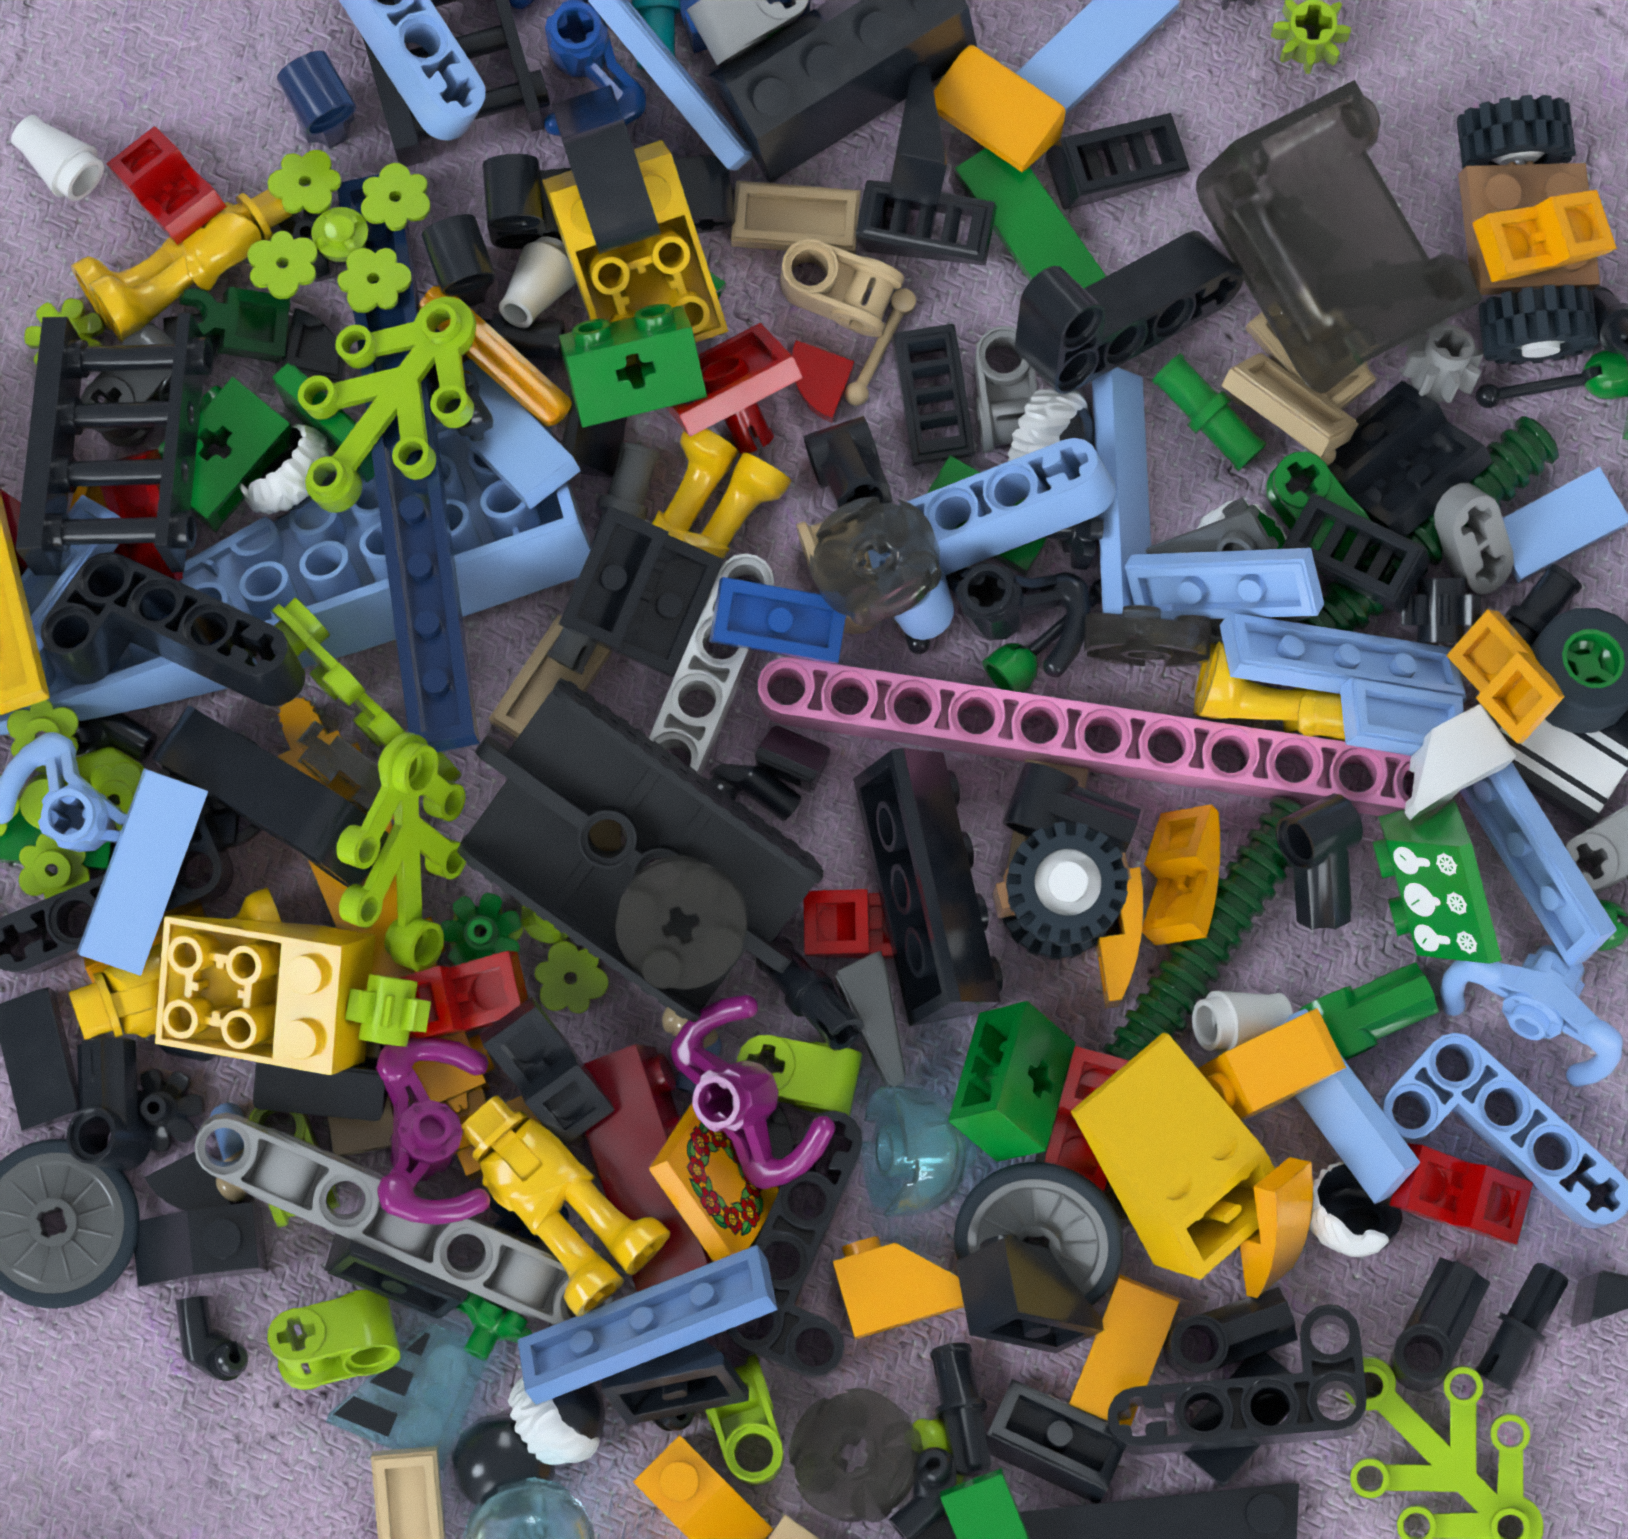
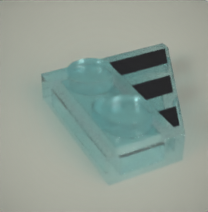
[326,1323,493,1470]

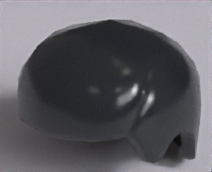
[452,1413,555,1516]

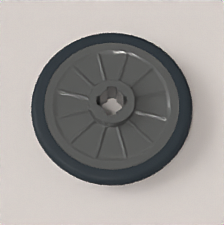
[0,1139,140,1309]
[954,1162,1124,1305]

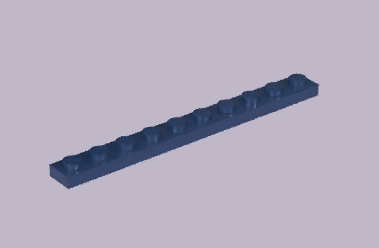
[337,174,480,752]

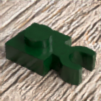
[176,286,290,363]

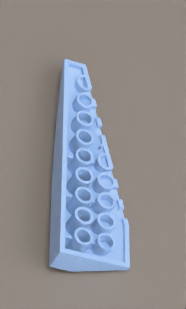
[0,412,591,735]

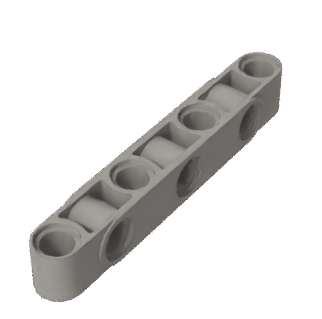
[194,1112,615,1325]

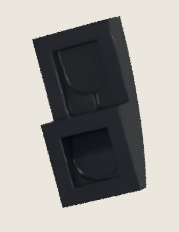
[479,997,615,1146]

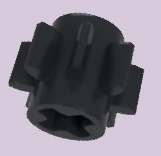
[1401,578,1481,642]

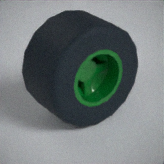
[1531,608,1628,733]

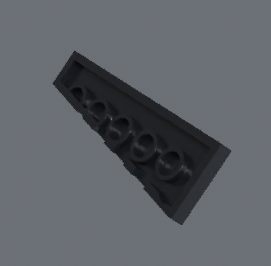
[902,1483,1299,1539]

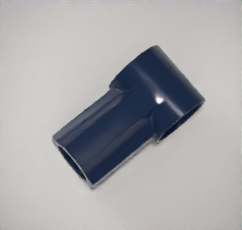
[277,51,356,149]

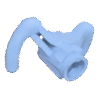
[0,732,127,852]
[1440,945,1623,1087]

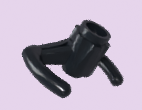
[904,562,1091,678]

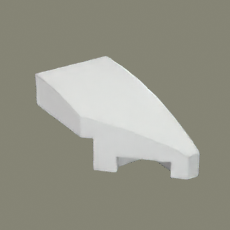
[1405,704,1517,821]

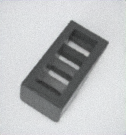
[835,951,906,1094]

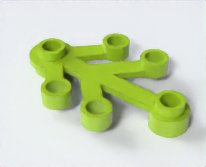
[298,297,476,513]
[271,597,462,783]
[337,732,466,972]
[1345,1356,1544,1539]

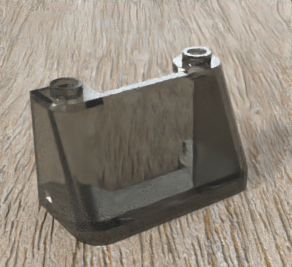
[1196,80,1483,393]

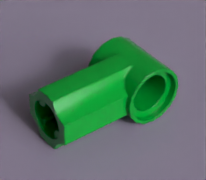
[1299,962,1439,1061]

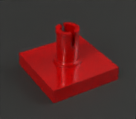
[665,322,803,454]

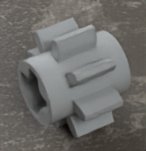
[1402,324,1484,403]

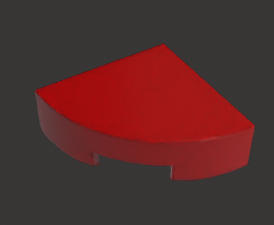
[792,340,854,424]

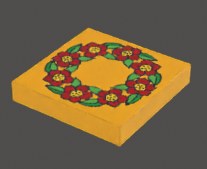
[649,1103,779,1262]

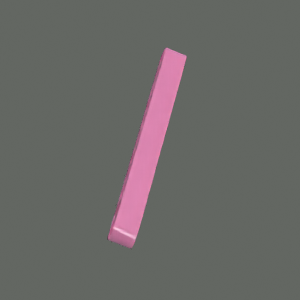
[758,657,1413,816]

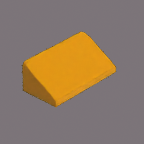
[934,44,1066,173]

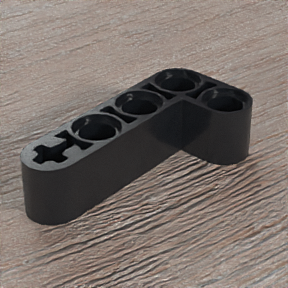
[552,85,661,254]
[482,154,735,249]
[1015,231,1244,394]
[41,552,305,706]
[152,705,389,887]
[0,799,234,975]
[727,1111,863,1379]
[1108,1304,1367,1455]

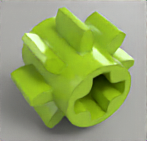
[1271,0,1351,74]
[345,974,431,1047]

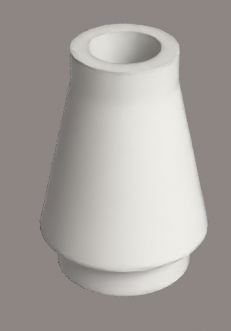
[11,115,104,201]
[499,237,576,328]
[1192,991,1293,1054]

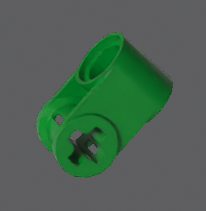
[1265,451,1373,577]

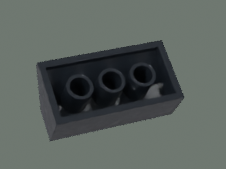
[708,0,978,183]
[853,748,1003,1027]

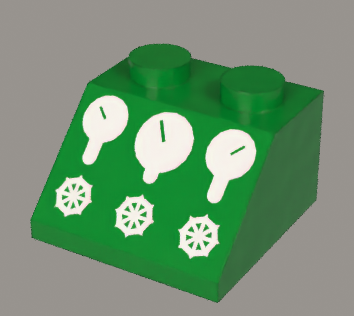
[1372,797,1502,964]

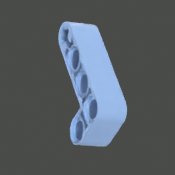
[339,0,485,141]
[865,438,1116,640]
[1378,1033,1628,1229]

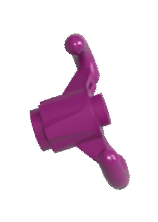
[670,995,835,1189]
[376,1037,490,1225]

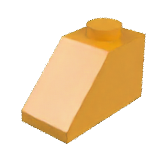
[1198,1008,1346,1121]
[832,1236,964,1340]
[633,1435,774,1539]

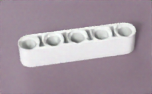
[621,553,774,840]

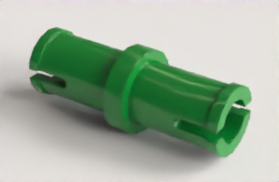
[1152,353,1267,472]

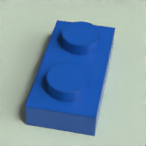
[709,577,849,664]

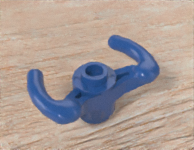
[508,0,646,136]

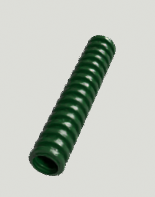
[1297,416,1559,632]
[1102,796,1304,1061]

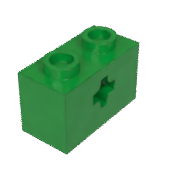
[559,304,707,428]
[158,376,292,533]
[948,1001,1076,1162]

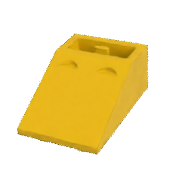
[542,140,729,366]
[155,915,375,1075]
[1071,1033,1275,1280]

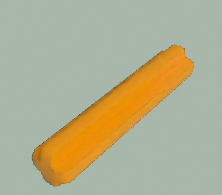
[418,286,572,427]

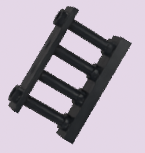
[363,0,550,167]
[16,313,214,576]

